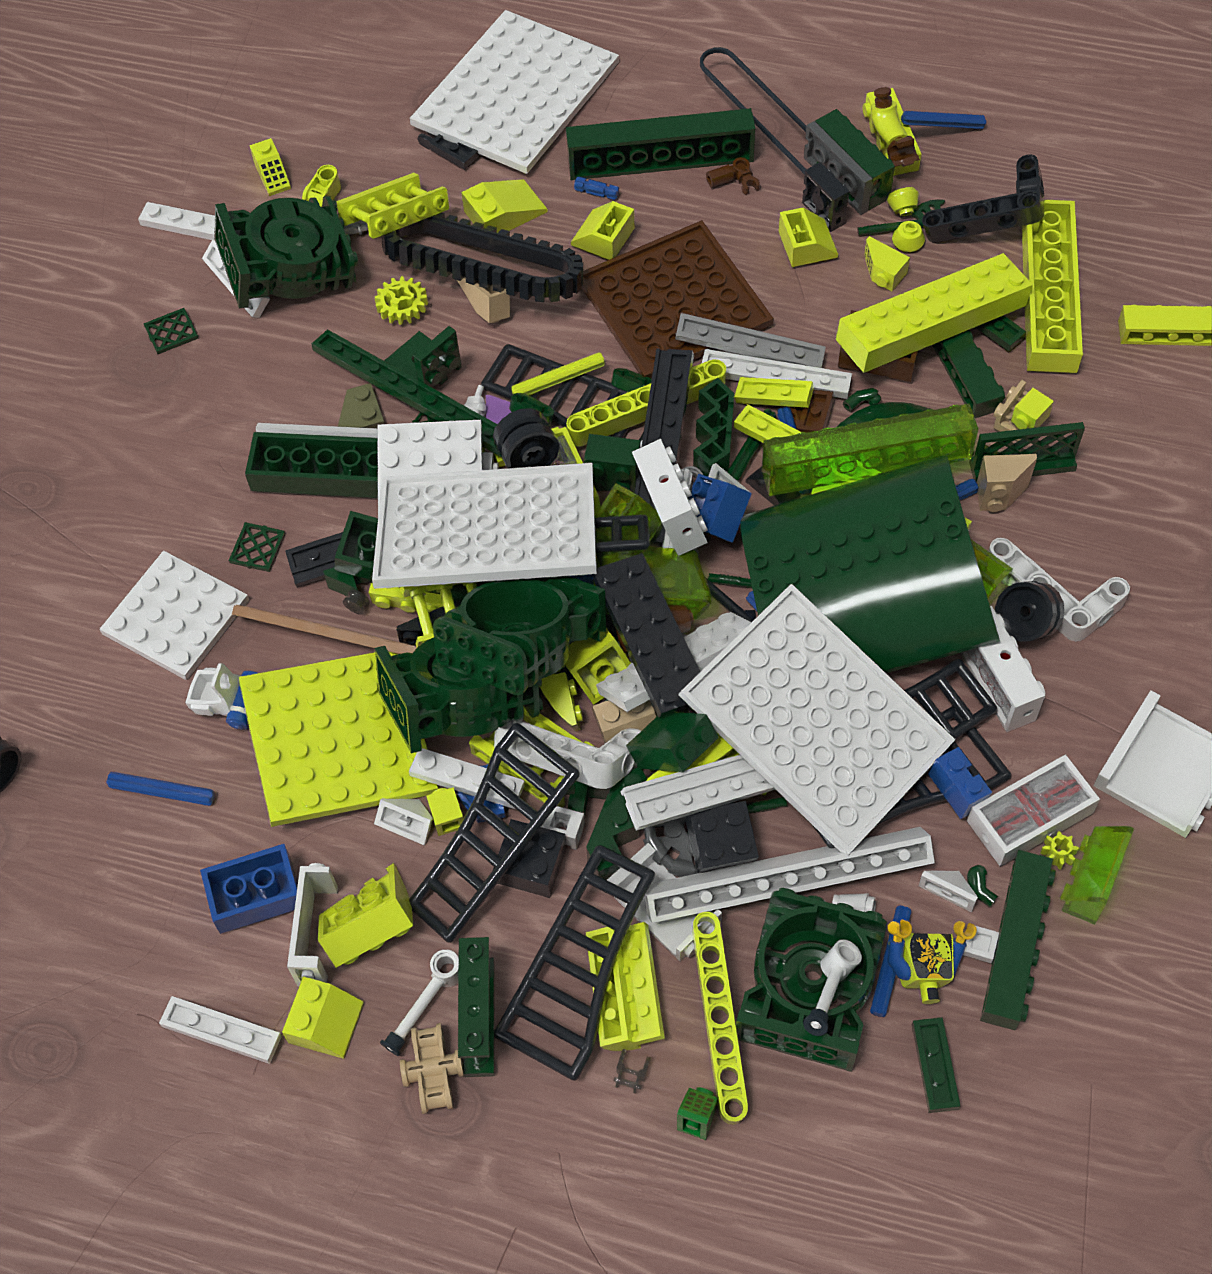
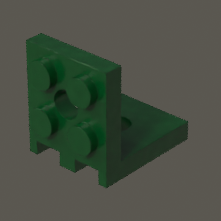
[385,326,462,388]

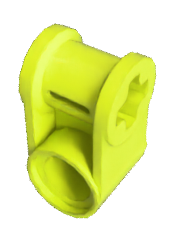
[302,165,341,207]

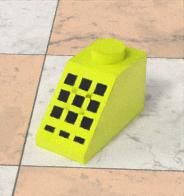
[249,138,291,196]
[864,236,910,292]

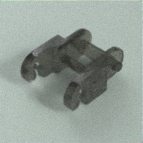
[613,1049,651,1094]

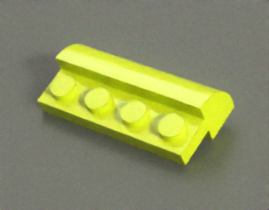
[586,922,665,1051]

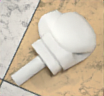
[464,385,486,416]

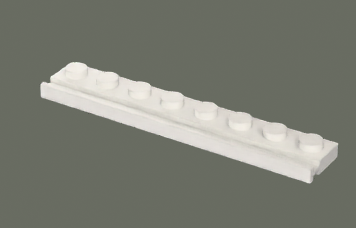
[621,755,776,831]

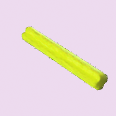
[511,352,605,395]

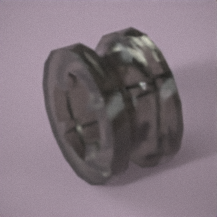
[343,589,370,615]

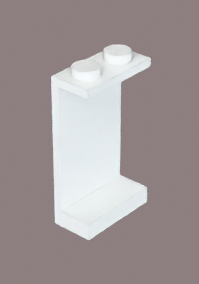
[607,843,722,961]
[287,863,338,987]

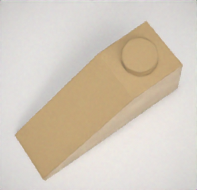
[457,277,510,323]

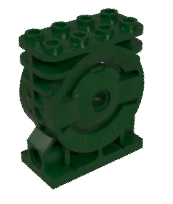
[214,196,358,309]
[433,576,606,695]
[374,637,543,754]
[736,888,887,1072]

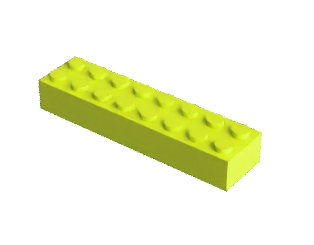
[1022,200,1083,373]
[836,253,1033,373]

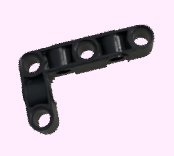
[922,154,1044,242]

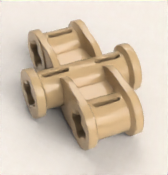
[400,1023,464,1114]

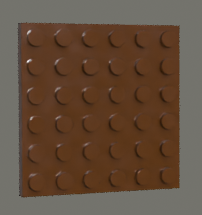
[581,220,774,379]

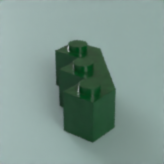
[693,378,734,477]
[586,768,647,880]

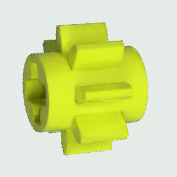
[1040,831,1079,870]

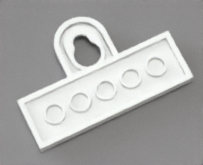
[596,612,751,712]

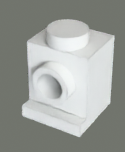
[541,806,585,850]

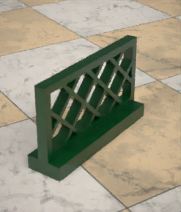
[969,422,1085,483]

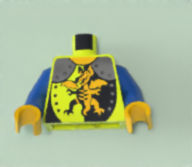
[888,920,977,1004]

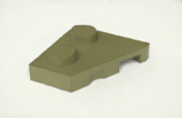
[338,383,384,429]

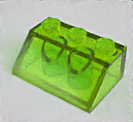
[1060,826,1134,925]

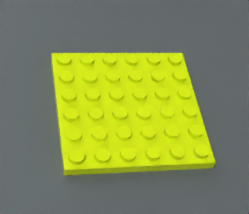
[239,651,438,827]

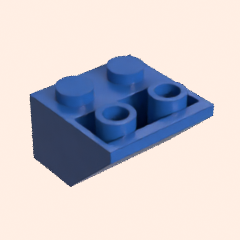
[688,474,752,543]

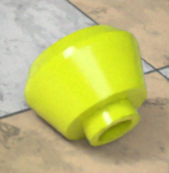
[887,187,919,217]
[892,221,925,252]

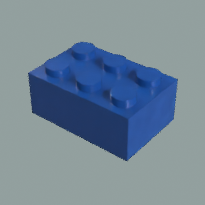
[200,844,298,934]

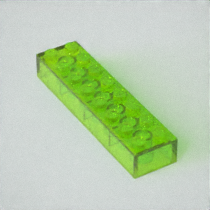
[762,404,979,496]

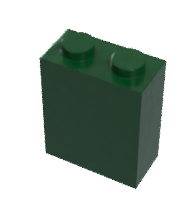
[626,712,719,772]

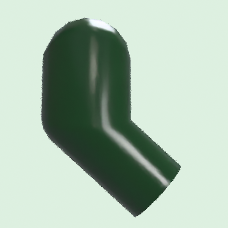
[843,388,882,412]
[967,865,999,908]

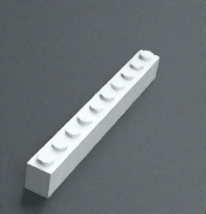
[644,827,935,923]

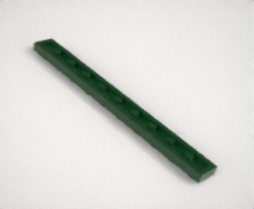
[311,329,502,457]

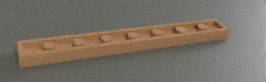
[232,604,417,654]

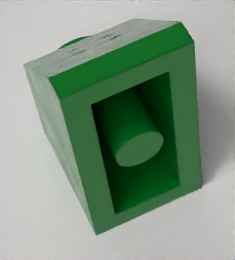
[677,1087,718,1140]

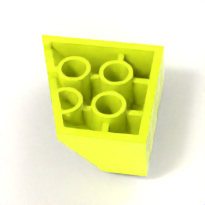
[318,863,413,968]

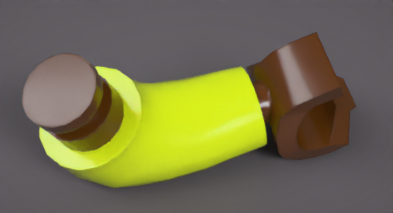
[871,87,920,167]

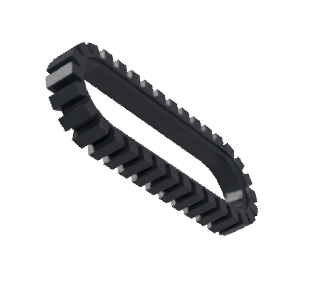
[381,212,584,302]

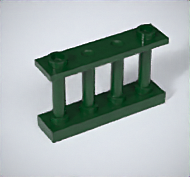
[458,937,495,1077]

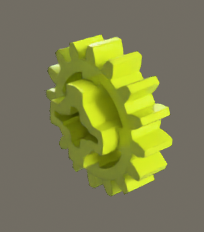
[375,276,428,325]

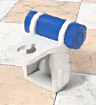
[185,663,258,730]

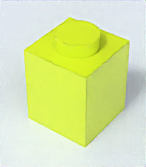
[1011,388,1054,429]
[426,787,463,836]

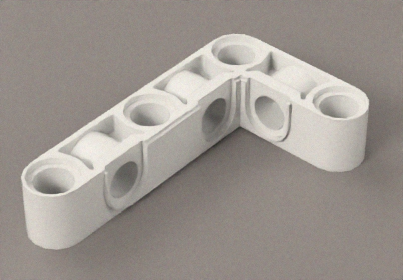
[986,538,1130,642]
[494,719,641,789]

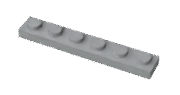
[675,313,826,368]

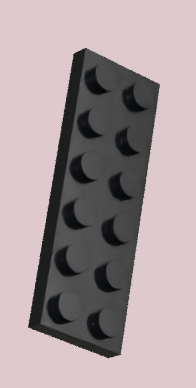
[591,553,700,718]

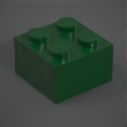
[584,434,641,495]

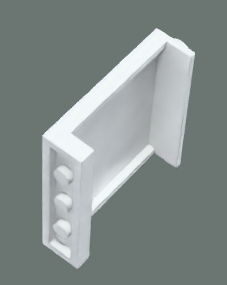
[1094,690,1212,838]

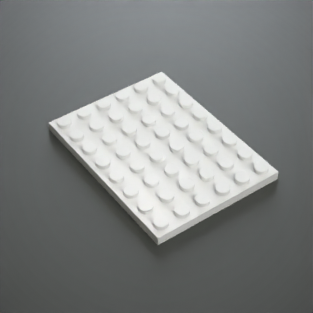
[410,10,619,174]
[372,463,597,589]
[679,584,955,855]

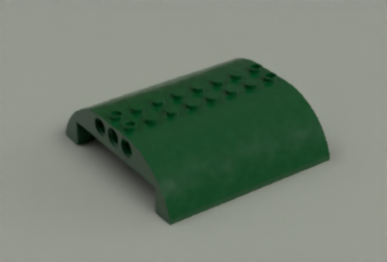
[741,454,1000,673]

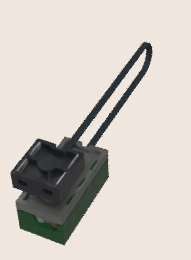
[700,47,895,232]

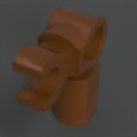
[706,157,760,195]

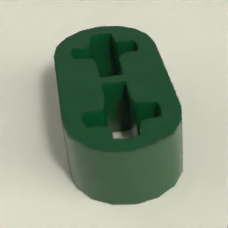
[611,368,652,392]
[509,393,554,425]

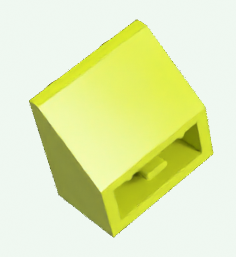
[571,201,635,260]
[779,208,838,267]

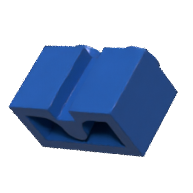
[928,747,992,819]

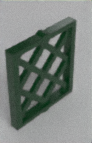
[143,308,199,354]
[228,522,286,572]

